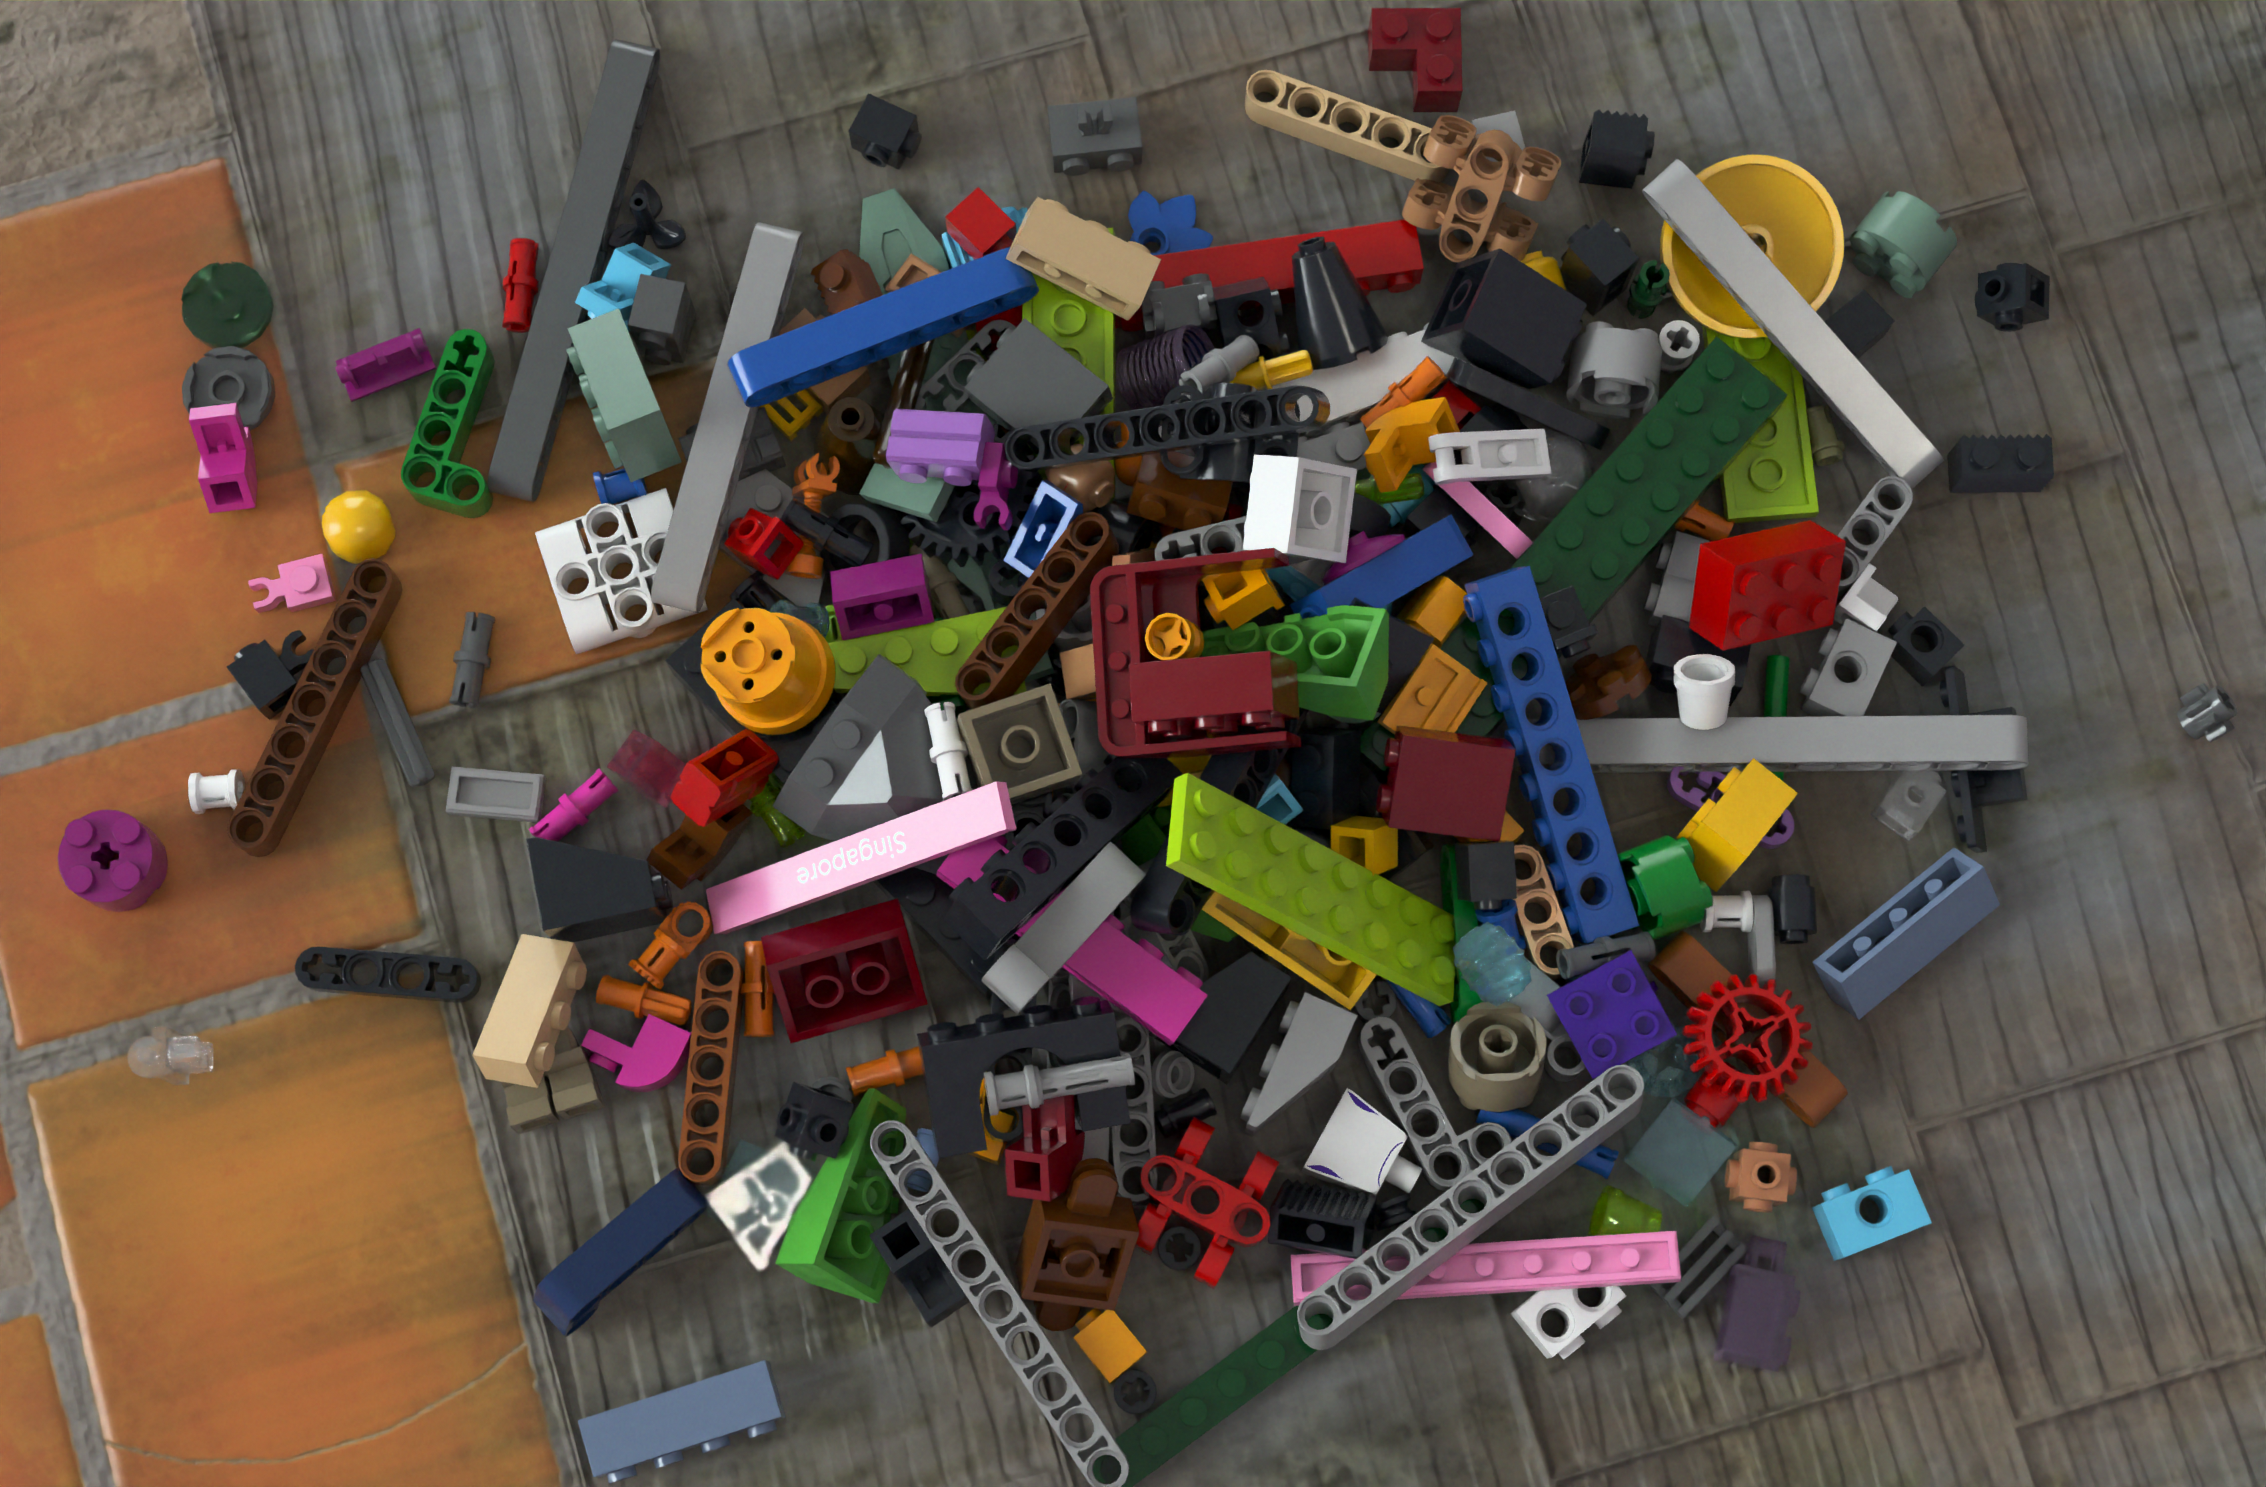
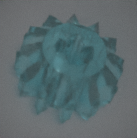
[1453,922,1532,1007]

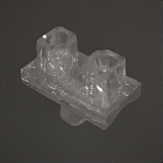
[127,1027,213,1085]

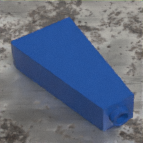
[1290,514,1474,619]

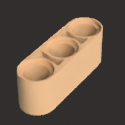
[1513,845,1574,981]

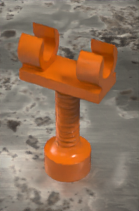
[785,453,840,579]

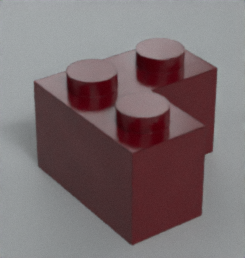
[1368,8,1463,112]

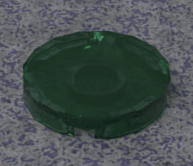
[181,261,274,349]

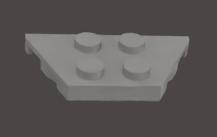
[719,469,829,621]

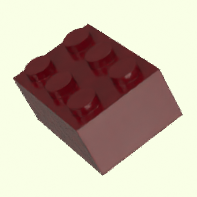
[1129,651,1300,739]
[761,898,928,1044]

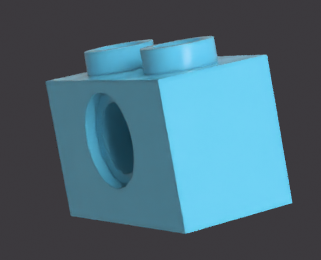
[1812,1166,1932,1261]

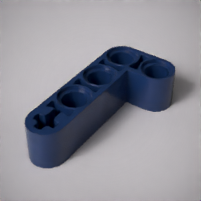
[533,1168,710,1337]

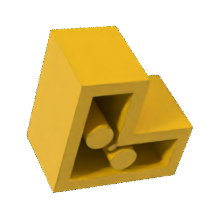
[1676,758,1798,892]

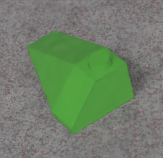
[1202,605,1389,720]
[775,1088,906,1303]

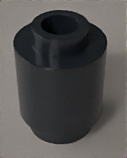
[1768,874,1817,944]

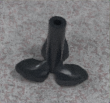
[608,179,686,250]

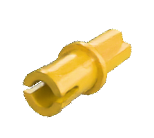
[1230,350,1313,391]

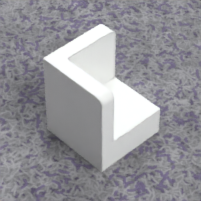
[1834,563,1898,632]

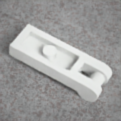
[1428,429,1552,484]

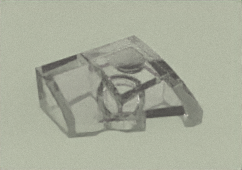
[704,1139,812,1272]

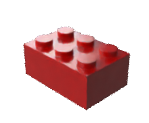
[1689,520,1846,651]

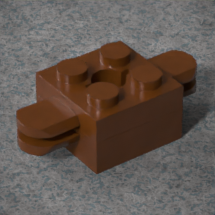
[1015,1158,1139,1331]

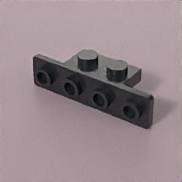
[1940,666,2028,853]

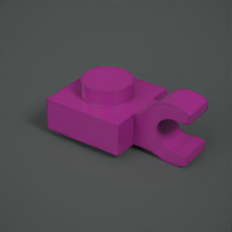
[974,442,1018,530]

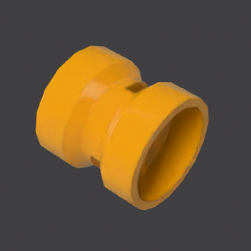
[1145,613,1205,661]

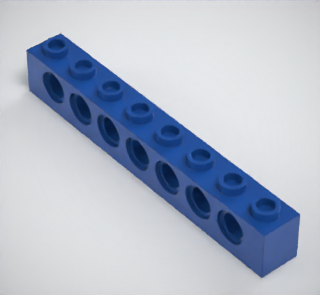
[1463,566,1639,944]

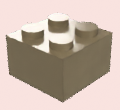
[957,683,1082,805]

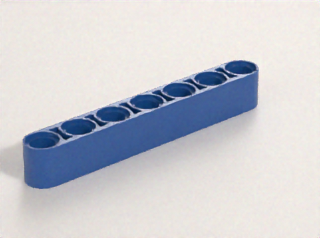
[727,247,1039,408]

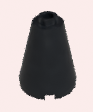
[1292,237,1388,370]

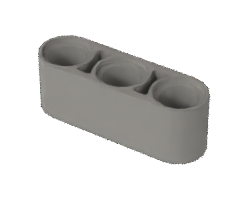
[1837,476,1913,597]

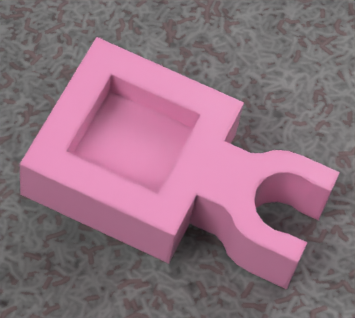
[248,554,336,613]

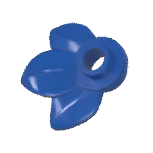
[1128,191,1213,256]

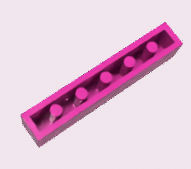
[936,835,1208,1046]

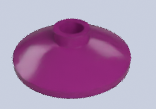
[1322,531,1406,585]

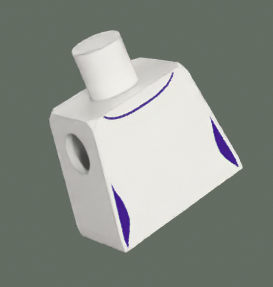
[1301,1088,1423,1196]

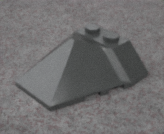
[773,654,979,875]

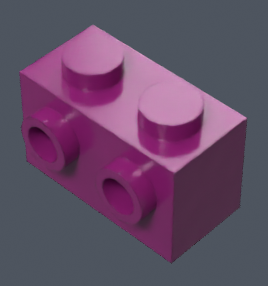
[830,553,934,640]

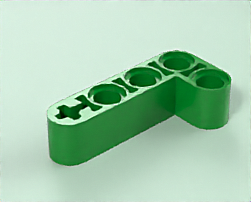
[401,329,495,518]

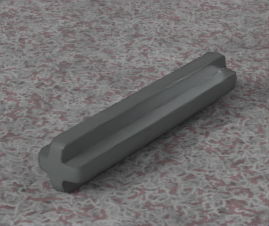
[360,659,435,787]

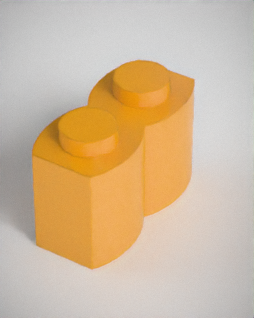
[1396,576,1467,648]

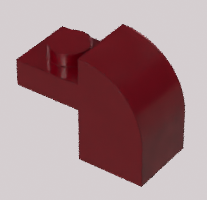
[1005,1095,1085,1202]

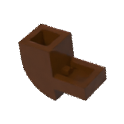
[646,804,753,890]

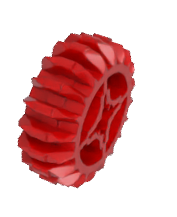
[1682,974,1813,1103]

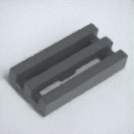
[1647,1215,1748,1319]

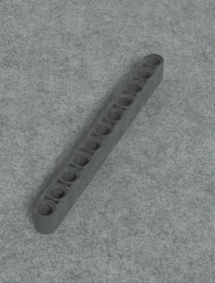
[487,39,661,502]

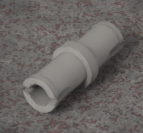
[1179,335,1259,398]

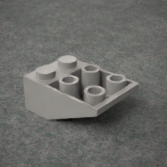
[1240,992,1358,1137]

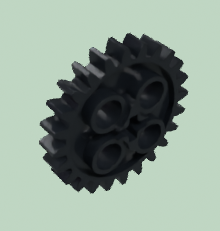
[900,424,1044,567]

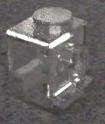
[1870,771,1947,842]

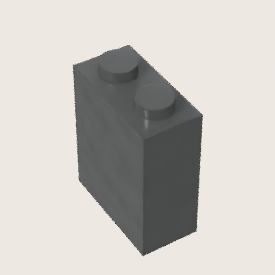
[964,318,1113,455]

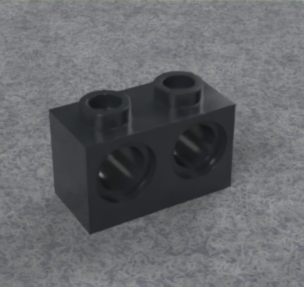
[1213,277,1291,365]

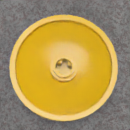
[1660,154,1844,338]

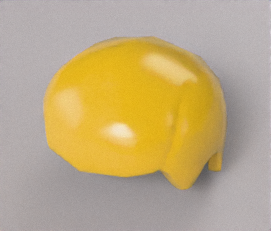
[322,490,395,564]

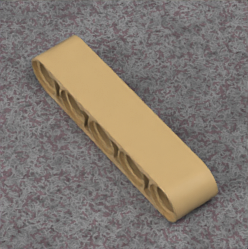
[1244,70,1449,182]

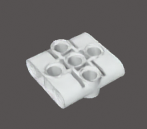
[535,488,708,654]

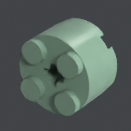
[1850,191,1957,298]

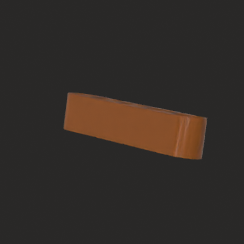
[1648,931,1848,1128]
[678,950,745,1186]

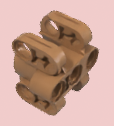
[1402,115,1561,262]

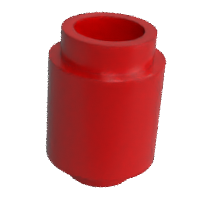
[1681,1061,1742,1134]

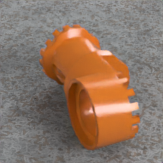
[628,901,713,990]

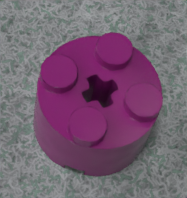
[58,810,168,912]

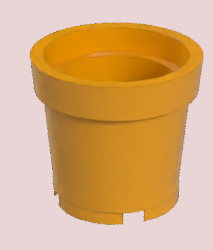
[700,608,836,735]

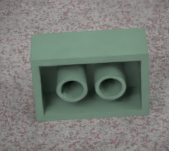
[566,308,682,482]

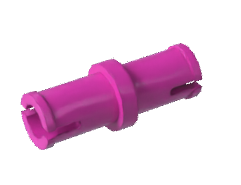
[528,768,619,842]

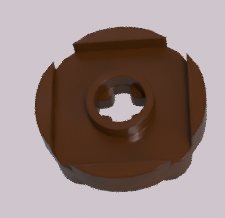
[1565,645,1652,720]

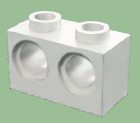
[1510,1286,1626,1360]

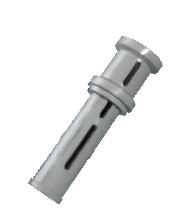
[983,1054,1135,1116]

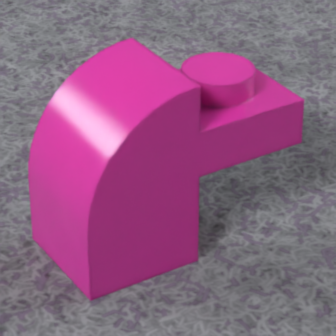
[189,403,257,513]
[581,1014,691,1092]

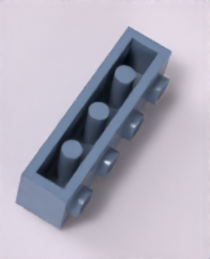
[1812,847,2000,1020]
[578,1360,786,1484]

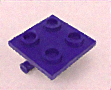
[1547,950,1677,1079]

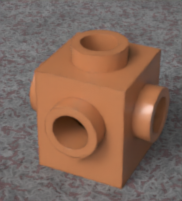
[1725,1142,1797,1213]

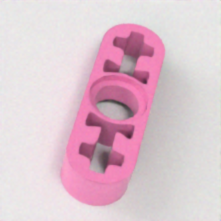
[1422,462,1533,559]

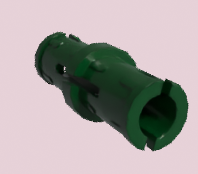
[1627,260,1670,319]

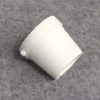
[1674,654,1735,730]

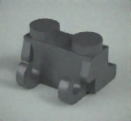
[1140,274,1218,340]

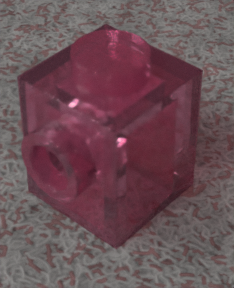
[607,729,686,808]

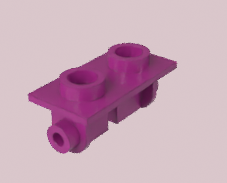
[335,328,436,402]

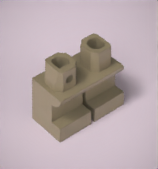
[501,1027,605,1134]

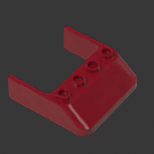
[1090,547,1301,758]

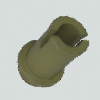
[1806,405,1845,466]

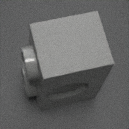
[1799,618,1897,717]

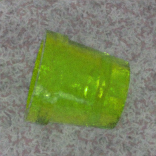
[1588,1185,1662,1236]

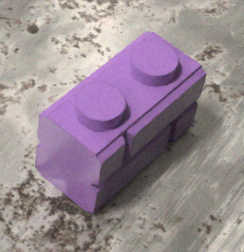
[886,409,995,486]

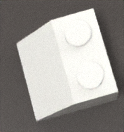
[1243,454,1357,563]

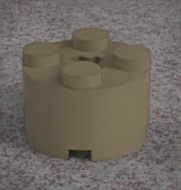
[1448,1001,1547,1112]

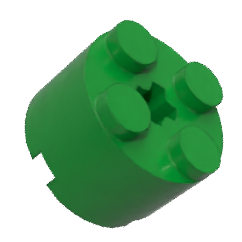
[1617,835,1713,941]

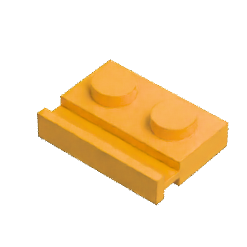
[1377,644,1487,734]

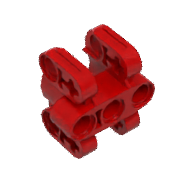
[1135,1117,1279,1289]

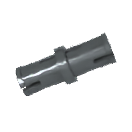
[449,612,495,708]
[1556,931,1655,979]

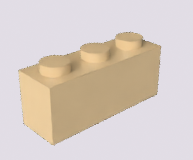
[1005,196,1161,321]
[473,934,587,1088]

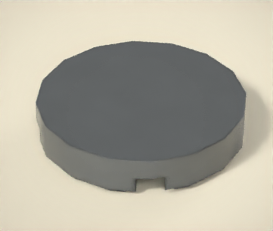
[182,346,276,431]

